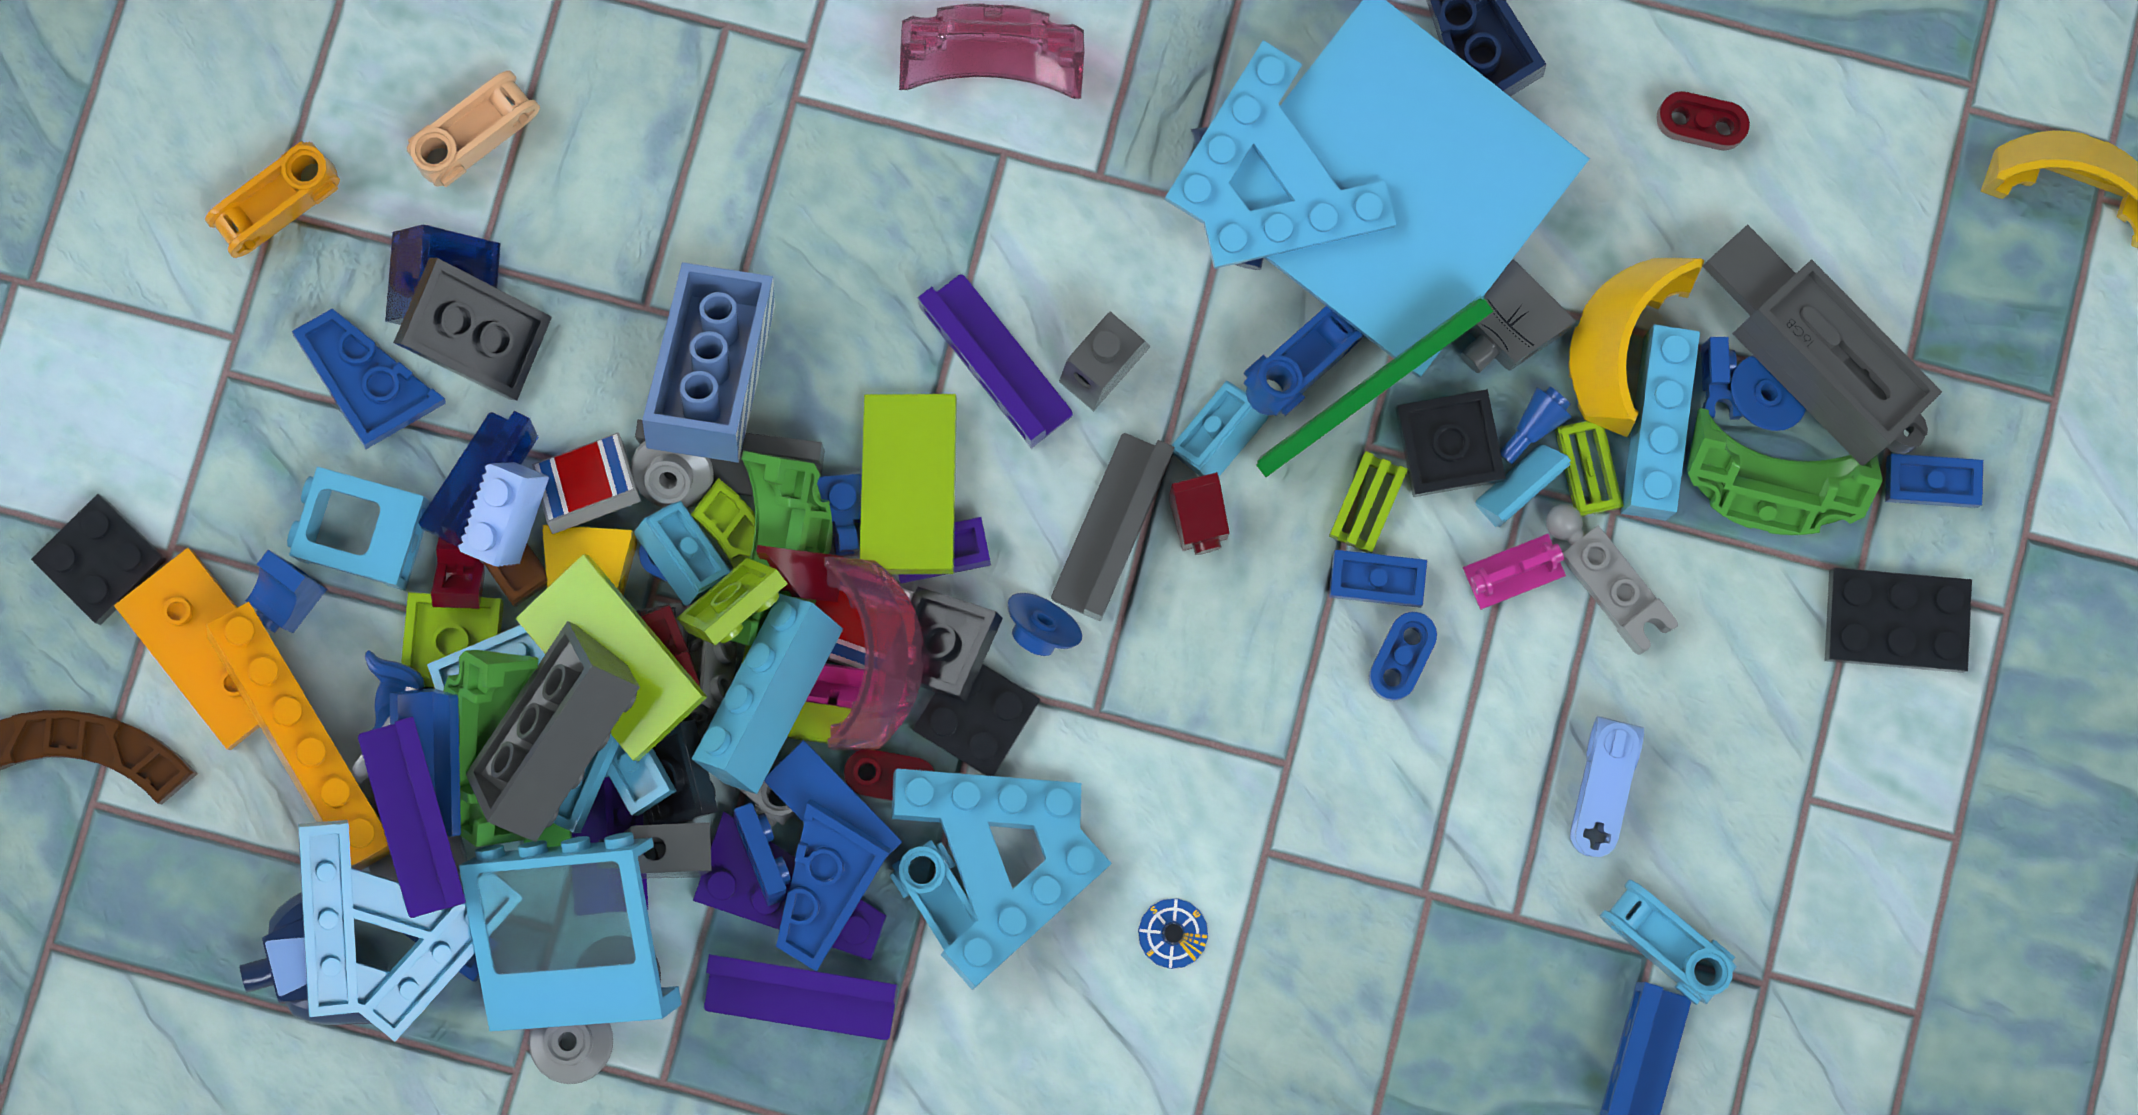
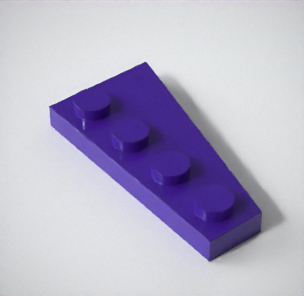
[693,812,887,961]

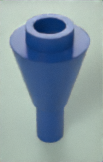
[1500,386,1572,465]

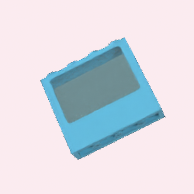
[459,832,682,1032]

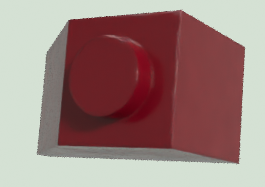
[1168,472,1230,555]

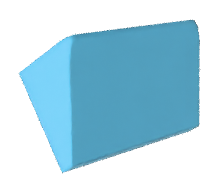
[1172,380,1268,476]
[1475,445,1571,527]
[634,501,731,606]

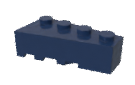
[1426,0,1546,97]

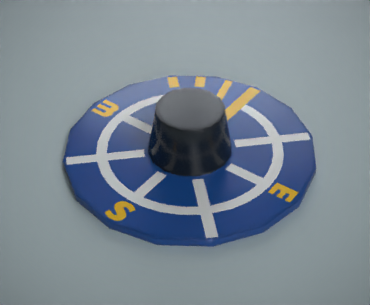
[1138,898,1208,969]

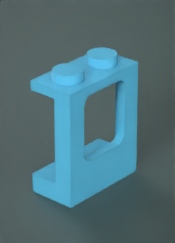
[287,466,433,591]

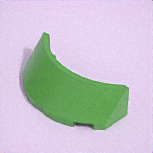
[1687,407,1883,535]
[730,450,832,646]
[443,650,538,847]

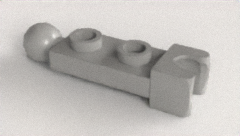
[1546,504,1678,655]

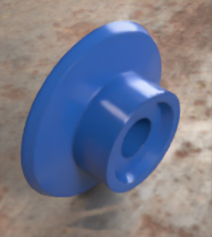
[1731,356,1806,431]
[1008,593,1082,656]

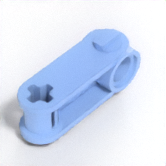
[1570,716,1644,857]

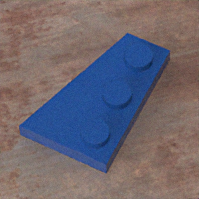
[292,309,446,449]
[776,799,891,971]

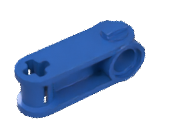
[1243,306,1364,416]

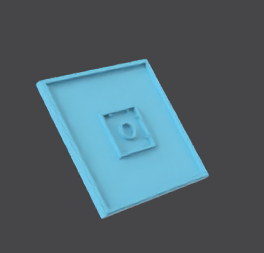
[1230,0,1590,378]

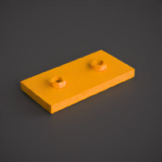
[114,547,305,750]

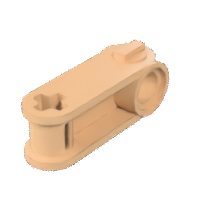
[407,70,540,187]

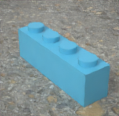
[1620,324,1700,521]
[692,594,843,794]

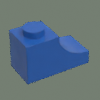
[245,550,327,633]

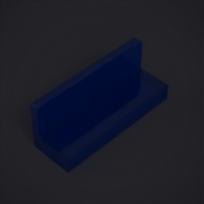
[418,411,539,547]

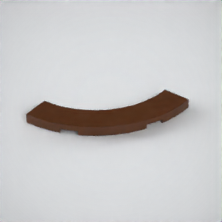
[0,710,198,805]

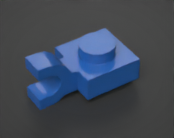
[1701,337,1743,420]
[817,474,862,556]

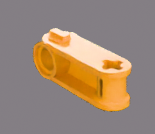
[205,141,340,258]

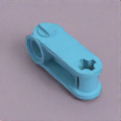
[889,840,977,981]
[1600,879,1737,1005]

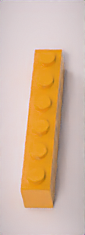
[206,602,391,870]

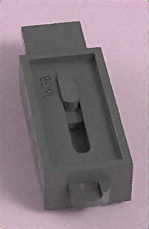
[1702,224,1942,466]

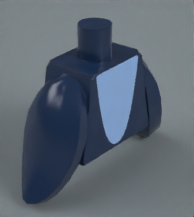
[239,892,372,1025]

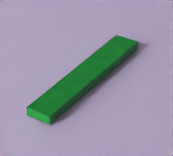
[1256,295,1494,478]

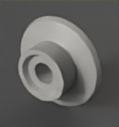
[631,441,713,508]
[529,1023,613,1084]

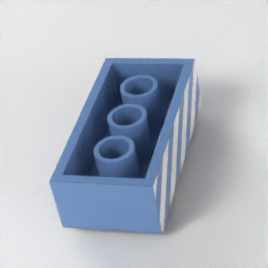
[642,262,775,463]

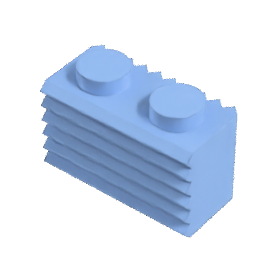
[458,462,549,567]

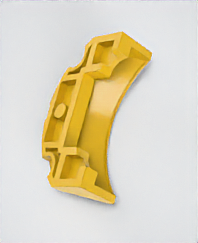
[1980,130,2138,248]
[1568,258,1705,437]

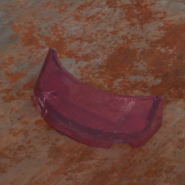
[899,3,1085,99]
[824,557,924,751]

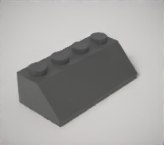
[466,621,640,842]

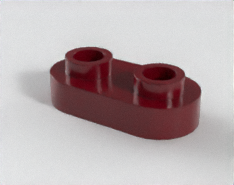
[1656,91,1750,151]
[844,749,935,801]

